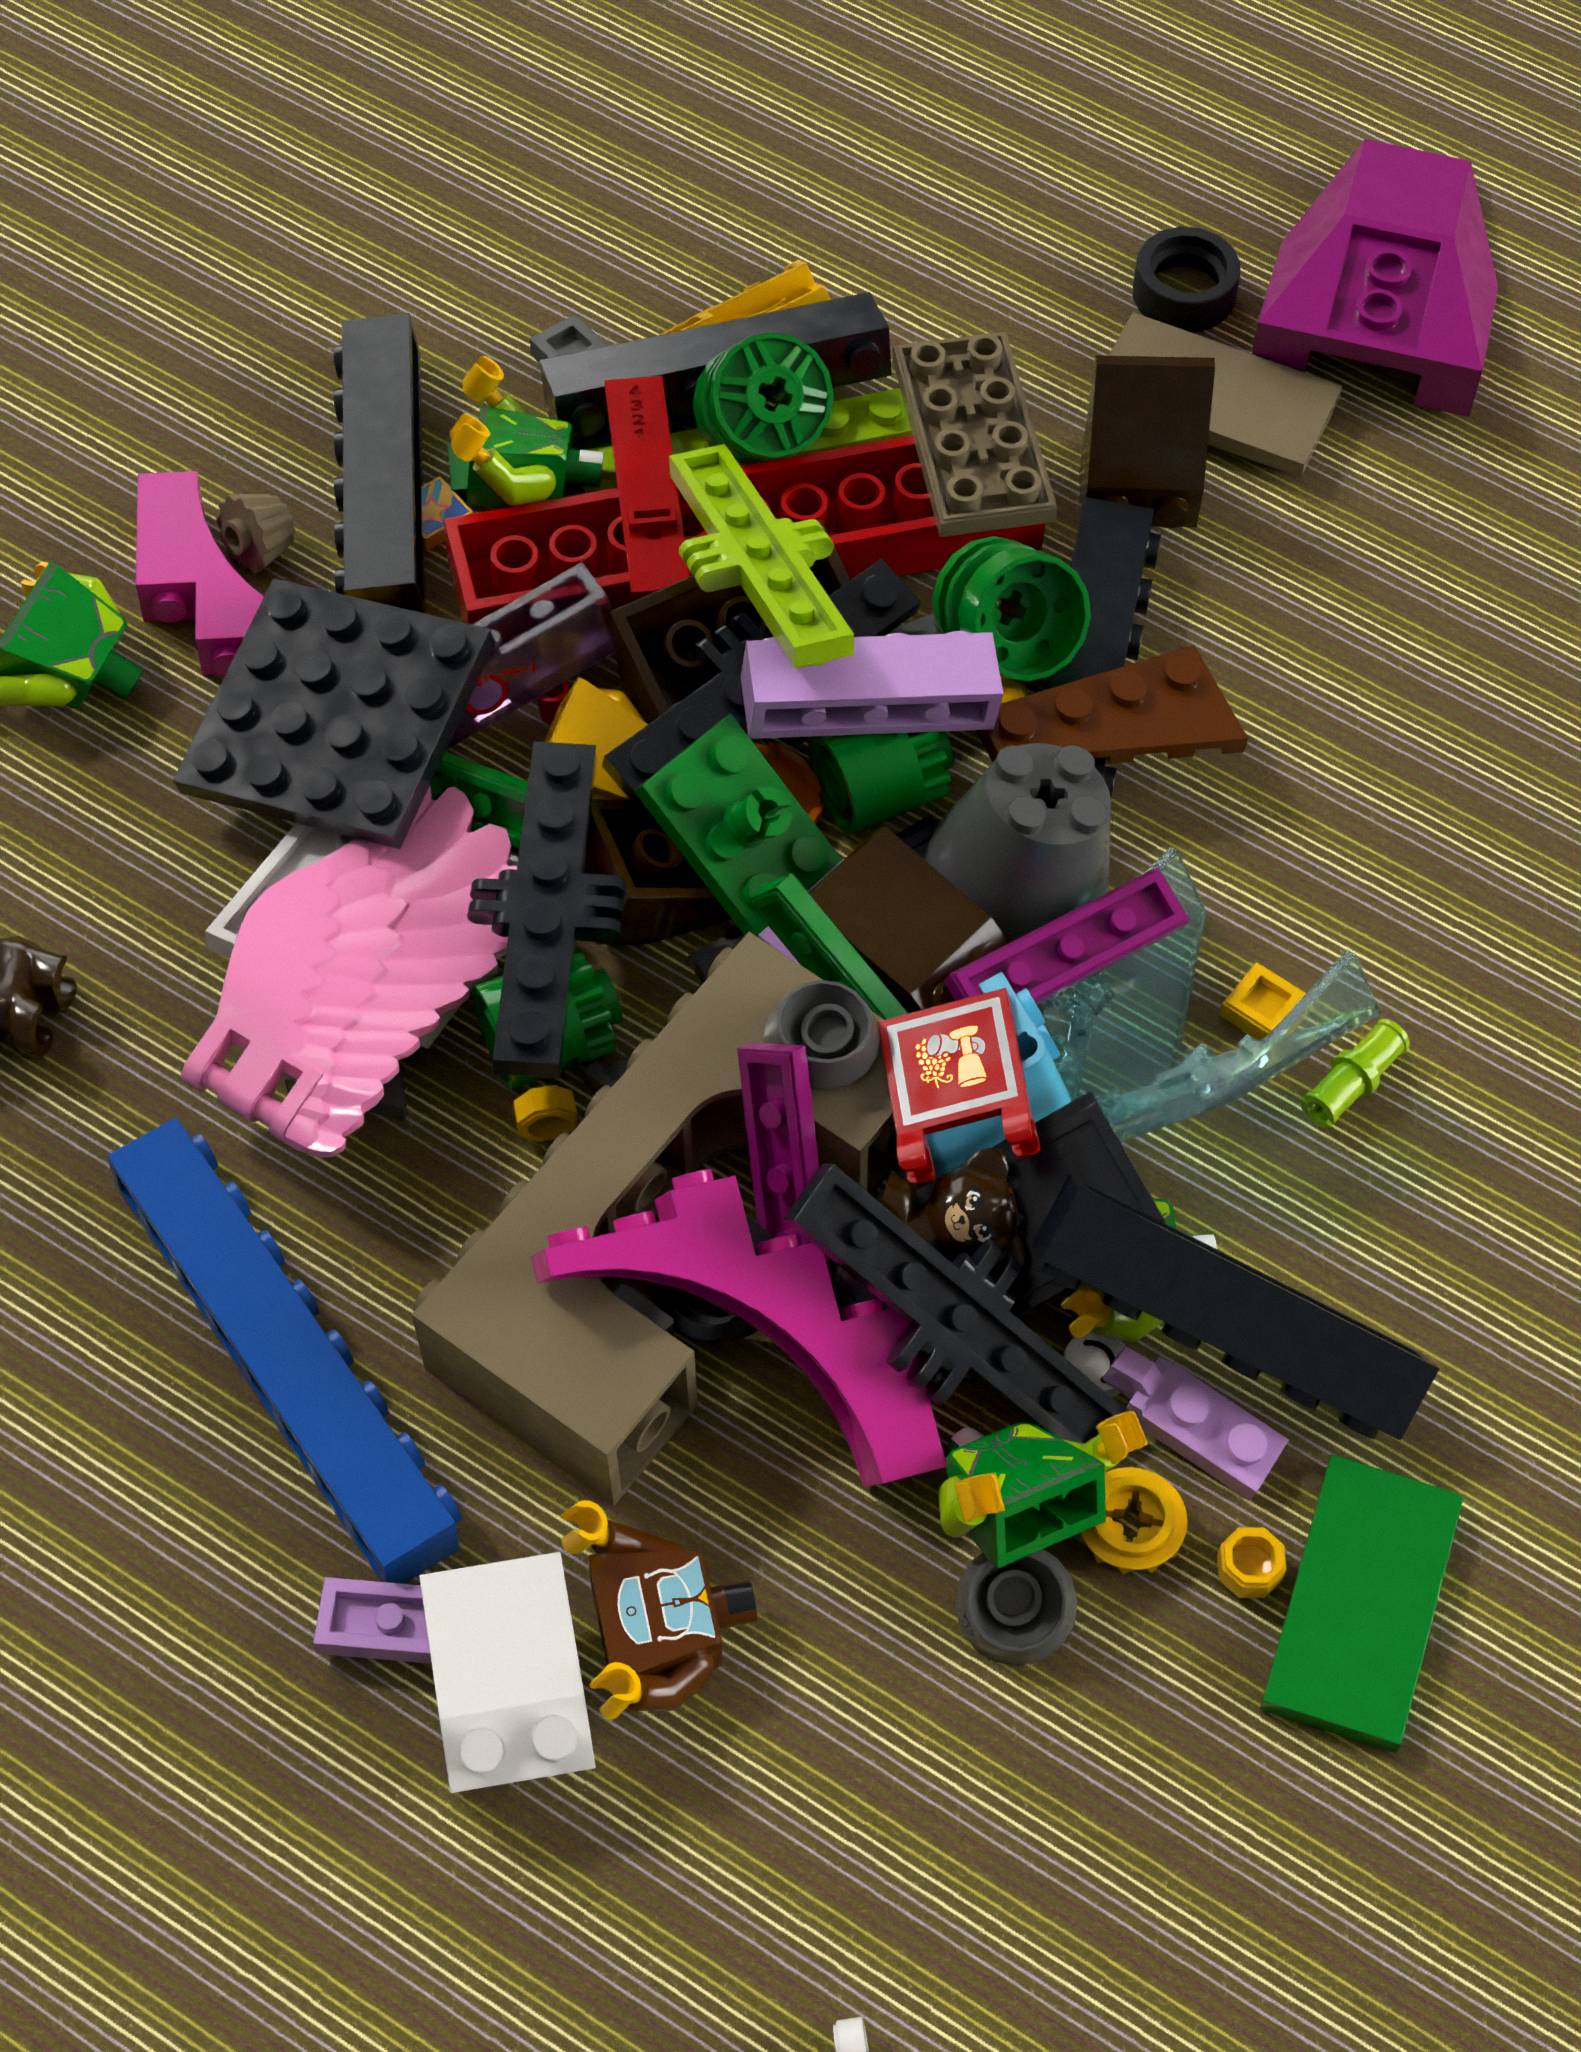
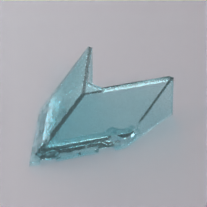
[1041,847,1381,1142]

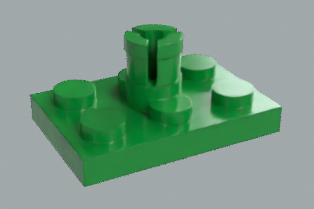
[634,714,842,936]

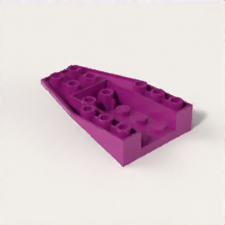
[1251,139,1498,417]

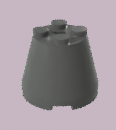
[923,743,1111,943]

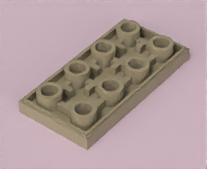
[1089,312,1343,477]
[892,332,1057,537]

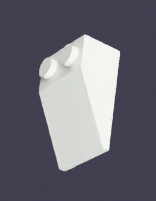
[419,1552,596,1793]

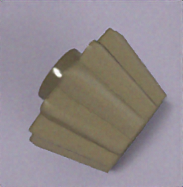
[216,494,296,574]

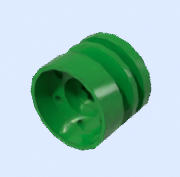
[693,332,834,465]
[932,536,1091,682]

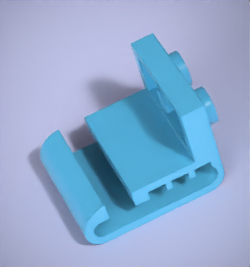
[926,972,1072,1180]

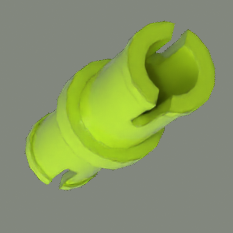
[1300,1019,1410,1128]

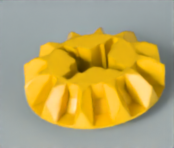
[1079,1467,1188,1575]

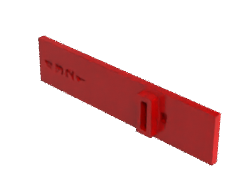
[604,376,690,598]

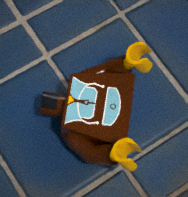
[561,1500,758,1720]

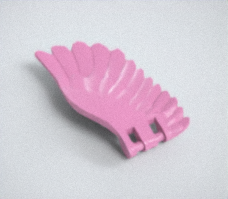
[181,786,517,1158]

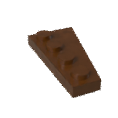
[975,645,1249,764]

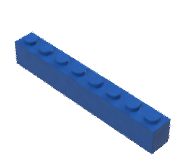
[107,1117,462,1584]

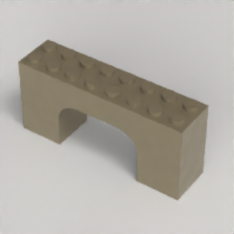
[411,932,899,1506]

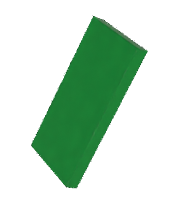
[1260,1454,1464,1753]

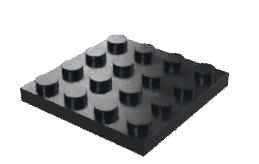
[173,578,496,849]

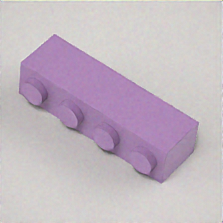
[740,631,1003,739]

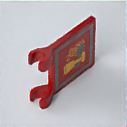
[878,988,1041,1185]

